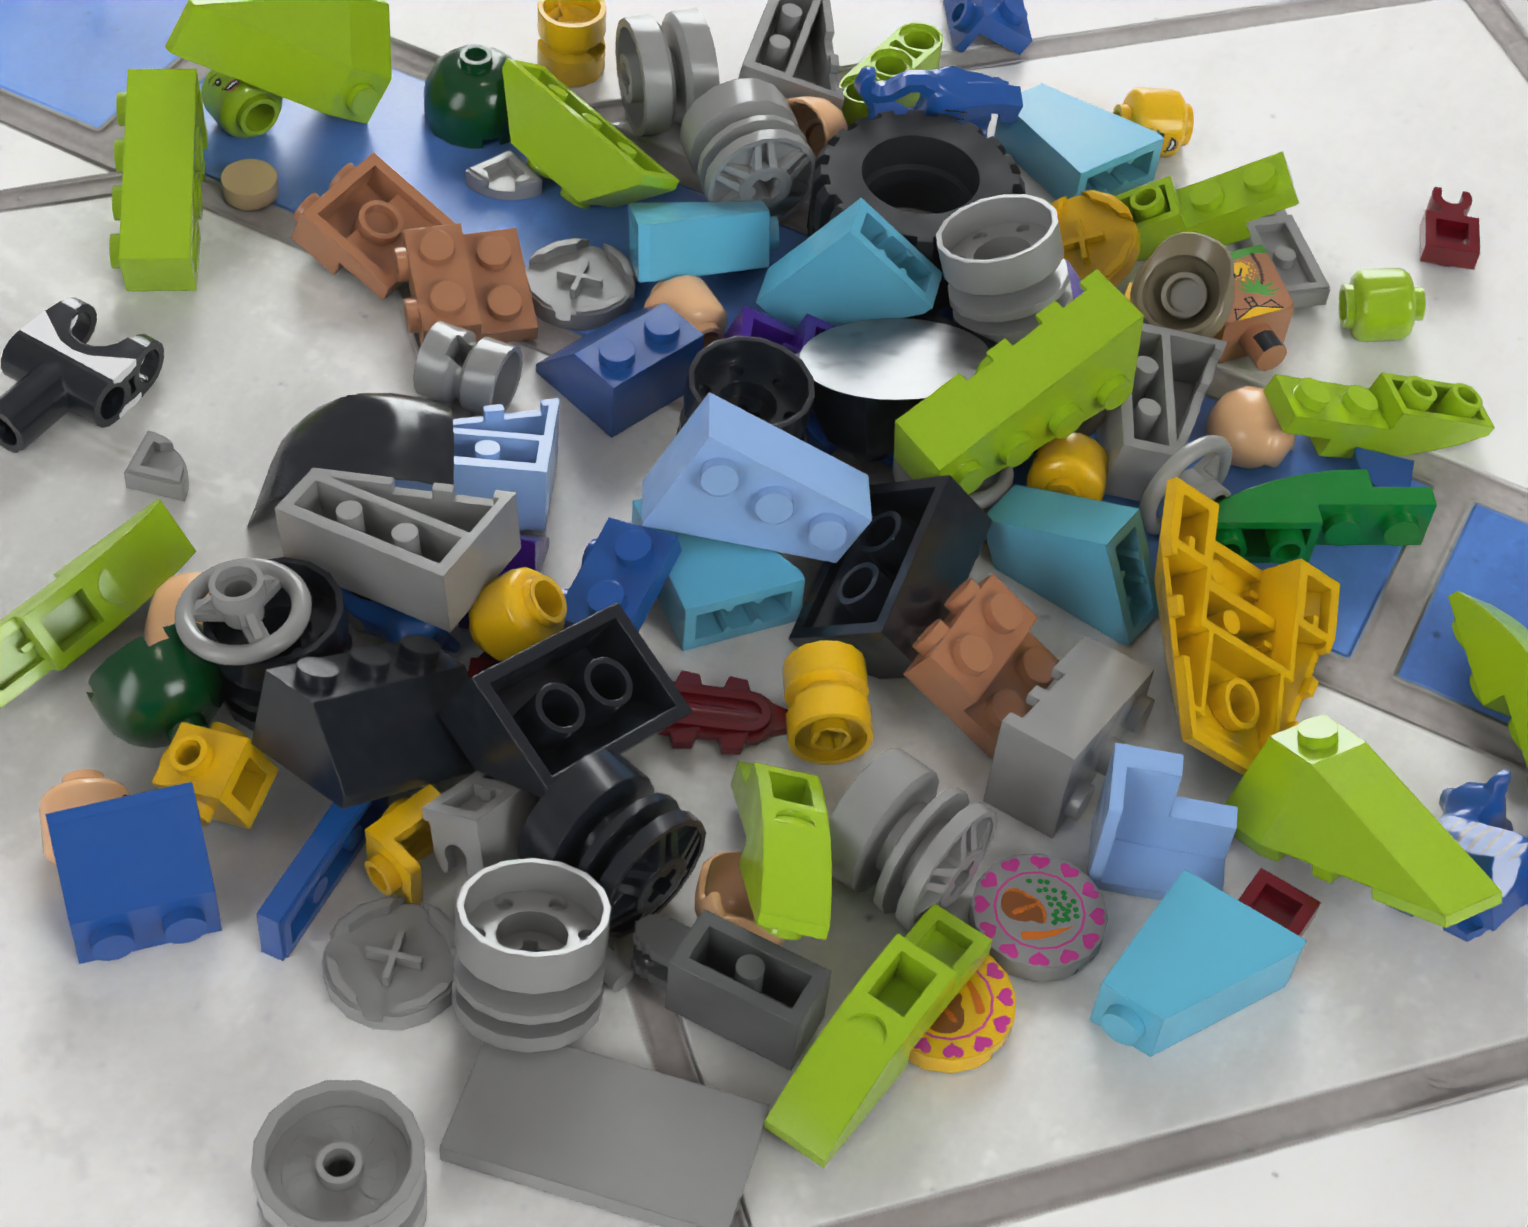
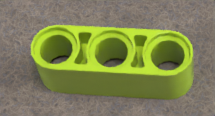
[839,22,943,126]

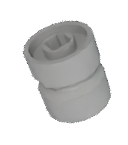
[413,321,523,416]

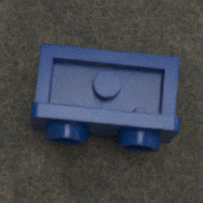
[943,0,1032,55]
[562,517,682,632]

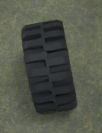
[807,110,1026,313]

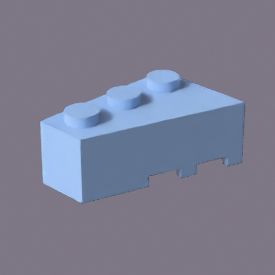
[394,398,560,531]

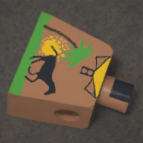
[1213,244,1294,371]

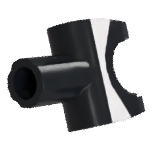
[0,297,164,453]

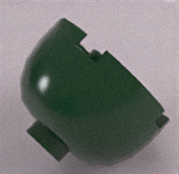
[423,44,513,149]
[86,623,227,748]

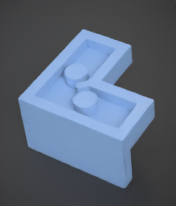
[1087,743,1238,901]

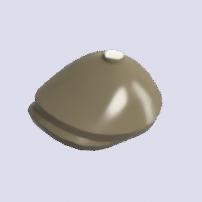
[1130,232,1235,338]

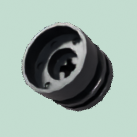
[676,336,815,441]
[203,557,353,731]
[518,749,706,938]

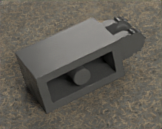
[631,909,832,1071]

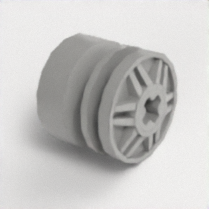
[679,78,816,222]
[936,194,1073,345]
[829,748,997,931]
[451,858,611,1053]

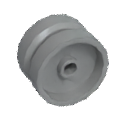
[615,8,720,137]
[251,1080,427,1227]

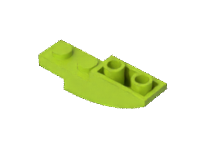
[1115,151,1299,261]
[1263,372,1495,458]
[0,499,197,709]
[1448,591,1528,787]
[730,761,832,940]
[764,904,993,1168]

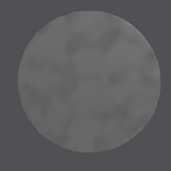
[799,318,989,400]

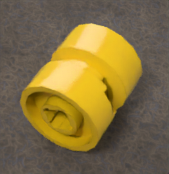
[537,0,607,87]
[782,640,874,765]

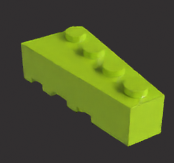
[109,69,209,291]
[894,269,1144,495]

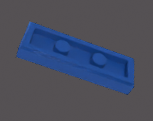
[256,796,389,961]

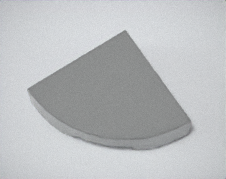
[465,150,542,200]
[124,430,189,502]

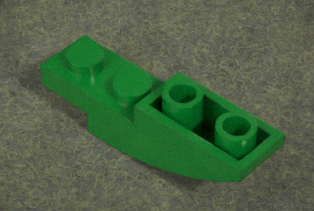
[1215,469,1437,564]

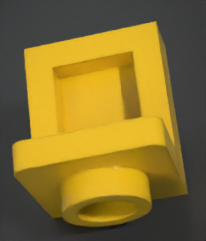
[364,784,441,905]

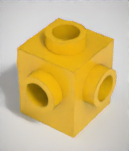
[151,722,279,829]

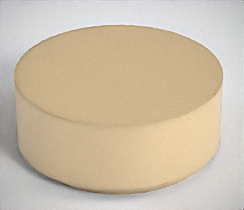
[221,159,279,211]

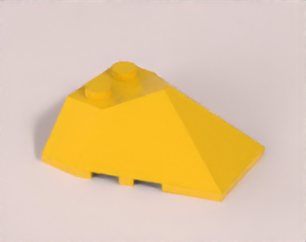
[1154,477,1340,776]

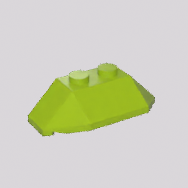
[502,58,679,209]

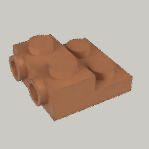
[291,152,455,300]
[393,223,538,345]
[903,573,1059,760]

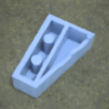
[641,392,872,563]

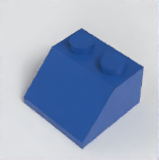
[536,303,704,438]
[45,782,222,964]

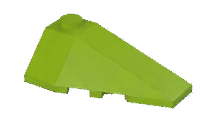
[165,0,392,124]
[1224,714,1502,928]

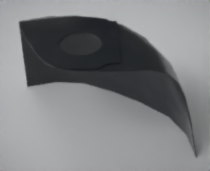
[247,393,454,527]

